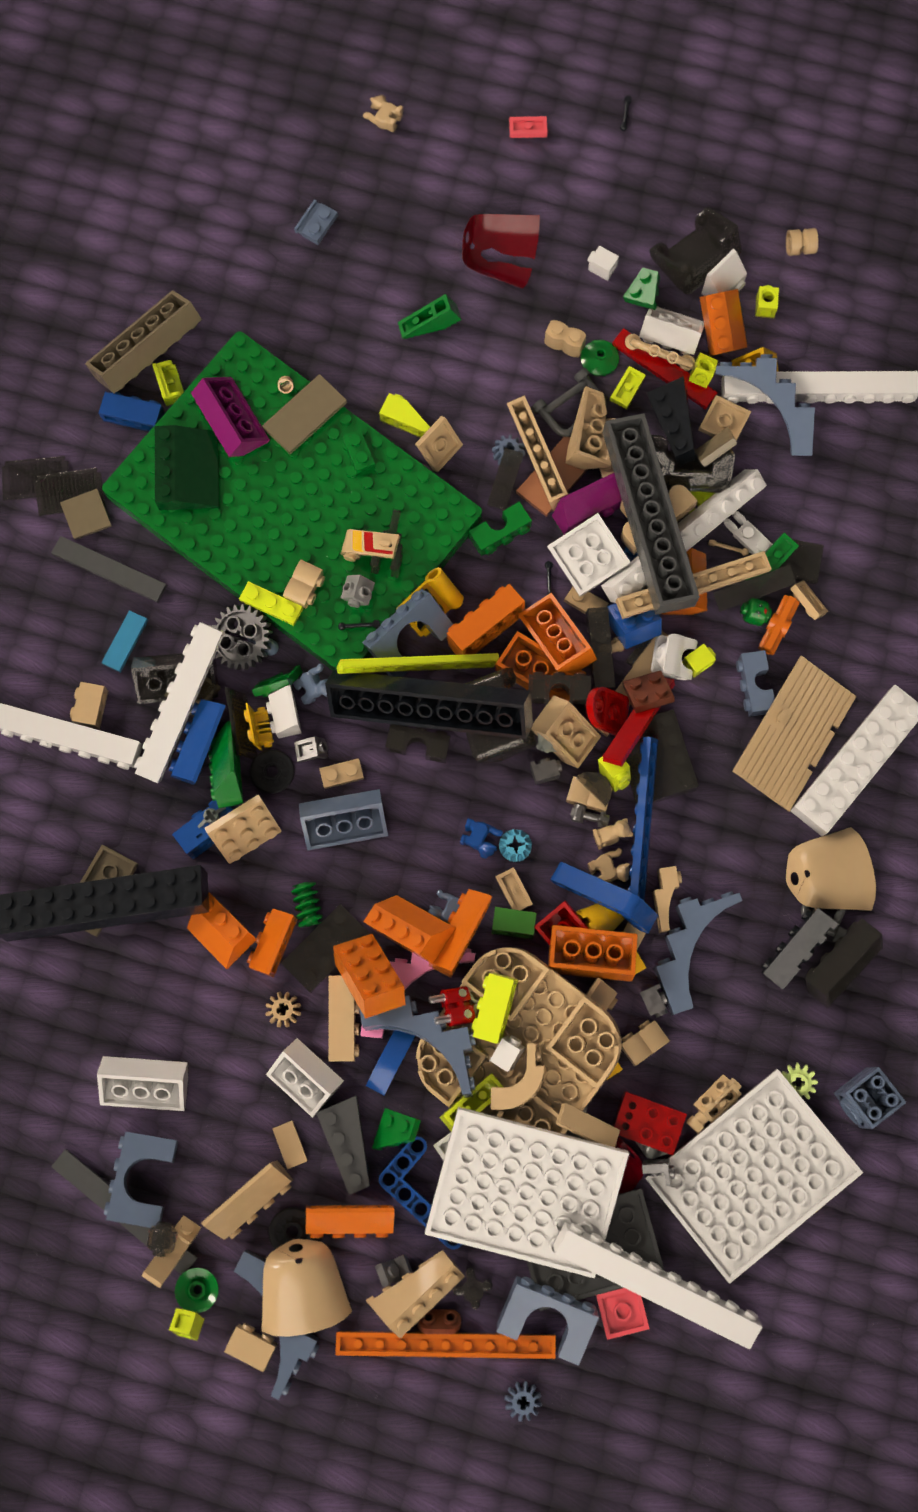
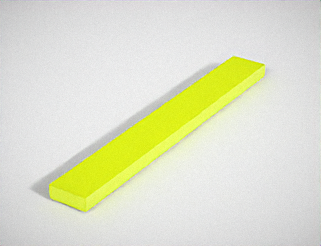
[337,653,499,674]

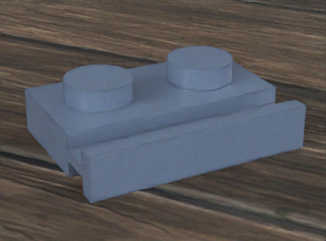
[294,199,338,245]

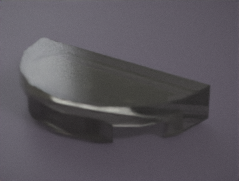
[626,638,653,667]
[576,772,612,807]

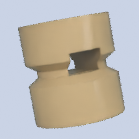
[786,228,818,256]

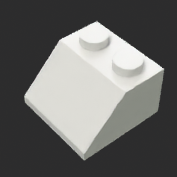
[702,249,747,296]
[266,685,302,739]

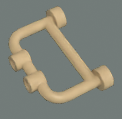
[625,334,695,371]

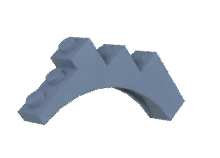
[716,354,815,456]
[654,891,742,1016]
[359,996,476,1098]
[234,1249,320,1400]

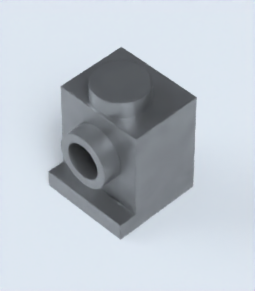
[530,758,562,785]
[640,984,668,1018]

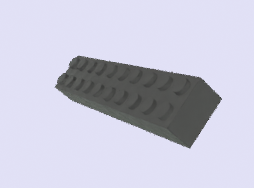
[602,413,700,615]

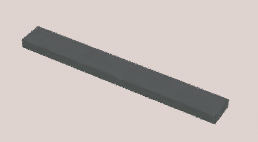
[51,1149,198,1275]

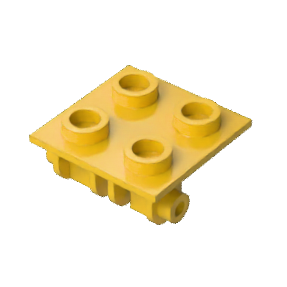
[244,703,274,751]

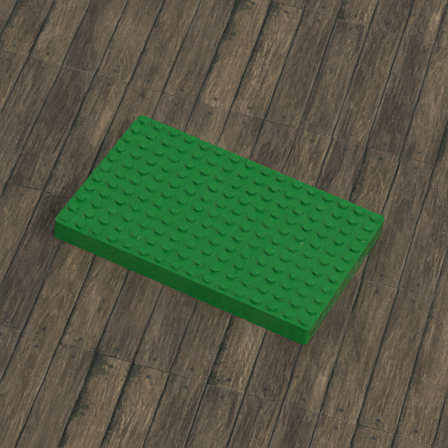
[102,331,482,671]

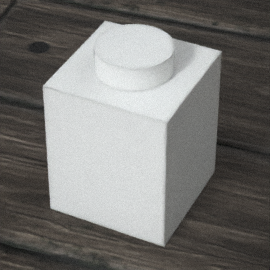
[588,245,619,281]
[490,1036,526,1072]

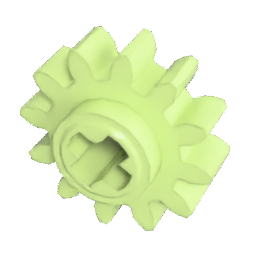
[781,1062,818,1099]

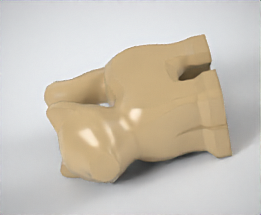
[363,95,403,133]
[593,818,633,850]
[587,848,630,882]

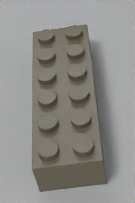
[85,290,202,394]

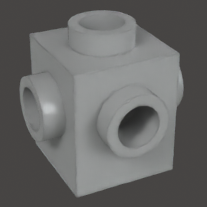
[341,575,375,608]

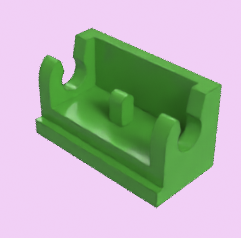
[491,907,537,939]

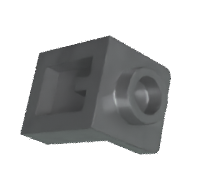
[294,736,328,763]
[642,1159,675,1185]
[375,1255,413,1287]

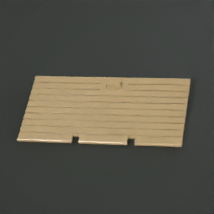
[732,656,856,812]

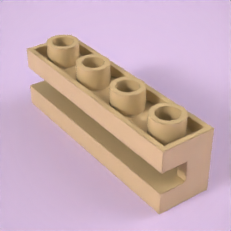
[329,975,359,1062]

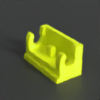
[152,360,184,407]

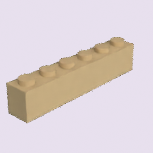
[507,395,568,512]

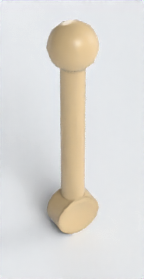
[708,540,749,556]

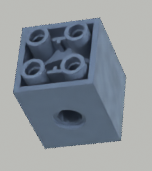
[833,1067,906,1129]

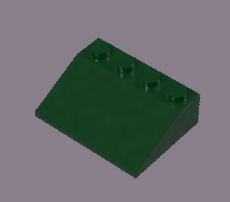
[155,425,219,510]

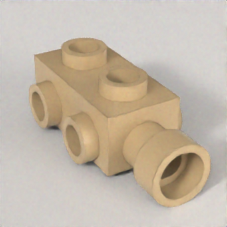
[686,1075,742,1134]

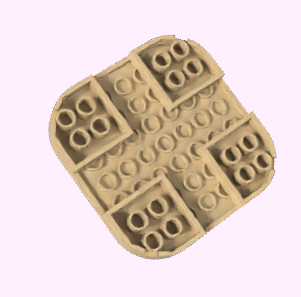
[416,947,622,1135]

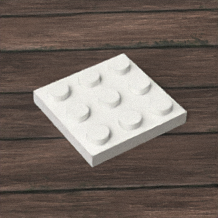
[547,513,631,597]

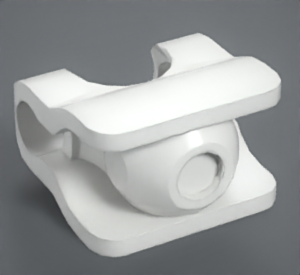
[651,634,698,680]

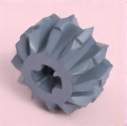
[492,434,525,469]
[504,1381,542,1422]

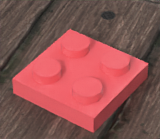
[596,1287,650,1340]

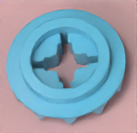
[499,829,532,862]

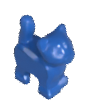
[460,818,503,859]

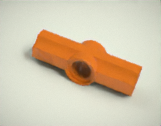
[758,595,800,655]

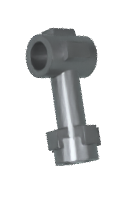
[570,804,610,828]

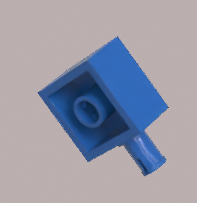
[607,603,662,649]

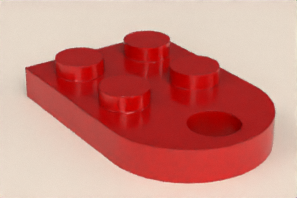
[586,687,629,736]

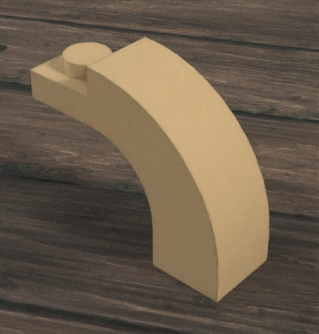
[491,1043,546,1110]

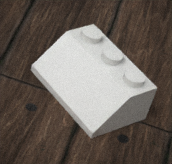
[639,307,704,355]
[266,1038,344,1118]

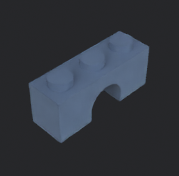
[736,650,775,717]

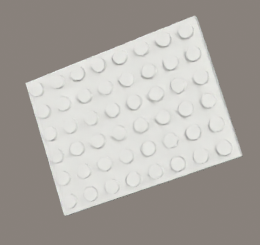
[645,1069,863,1284]
[425,1107,629,1278]

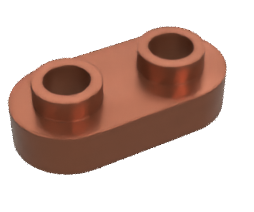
[418,1310,461,1334]

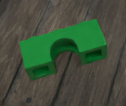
[469,501,532,557]

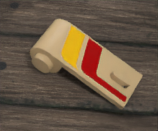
[341,529,400,562]

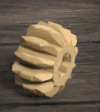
[266,992,301,1028]

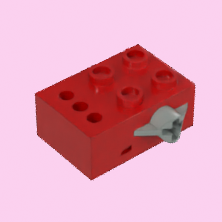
[612,1091,687,1159]

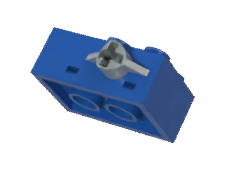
[172,800,233,860]

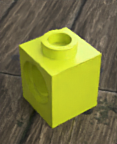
[755,285,779,318]
[689,353,718,388]
[682,644,716,678]
[169,1308,204,1341]

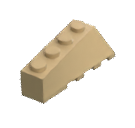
[366,1250,465,1338]

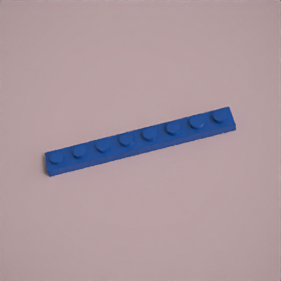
[628,737,658,901]

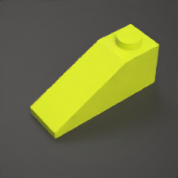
[379,393,430,438]
[439,1073,503,1132]

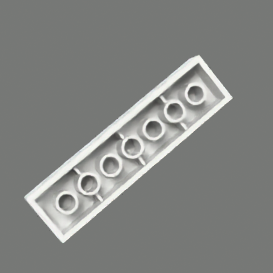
[790,685,918,836]

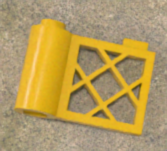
[396,567,464,637]

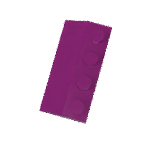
[191,377,270,457]
[552,473,622,535]

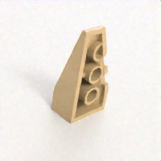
[565,386,611,470]

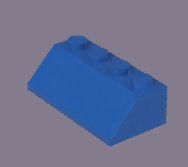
[169,699,226,785]

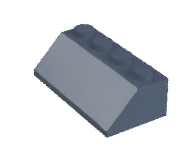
[299,789,388,851]

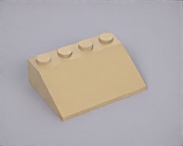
[201,1160,293,1240]

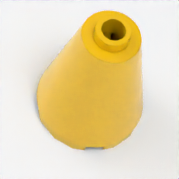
[575,904,625,931]

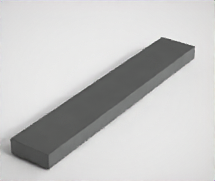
[51,536,167,603]

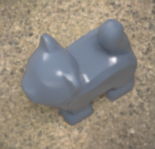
[293,664,328,704]
[428,890,460,924]

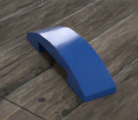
[366,1015,416,1096]

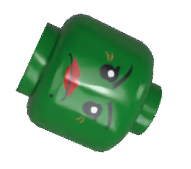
[740,598,772,626]

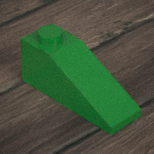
[398,294,462,339]

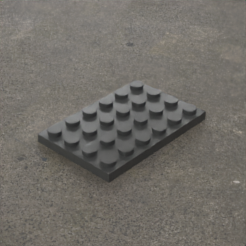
[527,1188,665,1311]

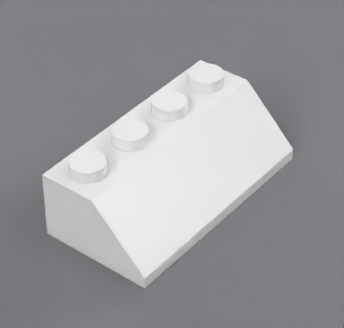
[97,1056,188,1111]

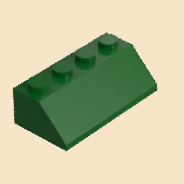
[208,721,243,808]

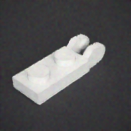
[724,511,773,555]

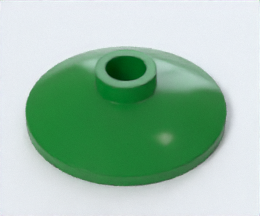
[581,340,619,376]
[175,1267,219,1313]

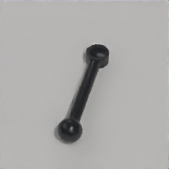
[620,96,632,131]
[545,561,553,596]
[338,620,380,630]

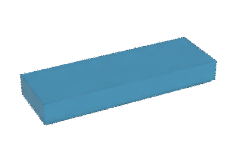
[101,610,148,673]

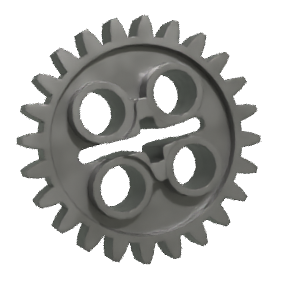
[212,604,273,670]

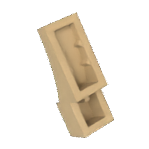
[652,866,682,933]
[142,1215,201,1288]

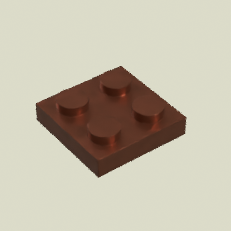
[622,670,675,713]

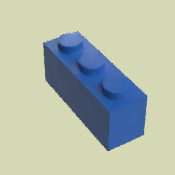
[98,392,165,432]

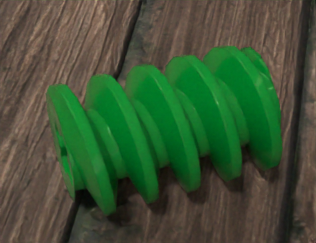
[291,882,323,928]

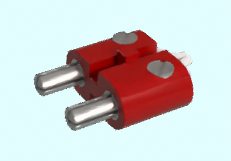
[429,986,479,1027]

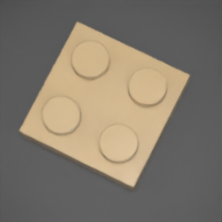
[699,395,751,441]
[415,416,463,473]

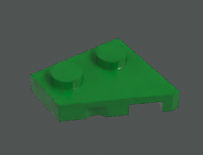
[252,665,302,697]

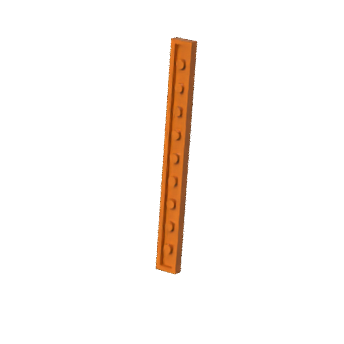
[336,1331,556,1359]

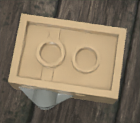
[531,696,601,768]

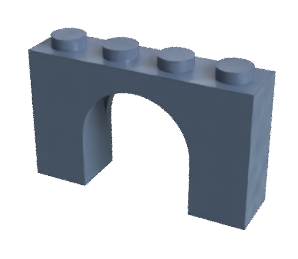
[362,589,453,677]
[104,1132,178,1229]
[497,1276,599,1366]

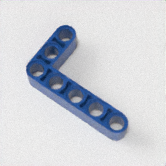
[550,862,658,934]
[379,1136,462,1249]

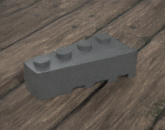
[316,1096,371,1195]

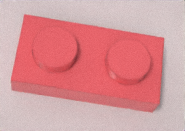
[509,116,547,138]

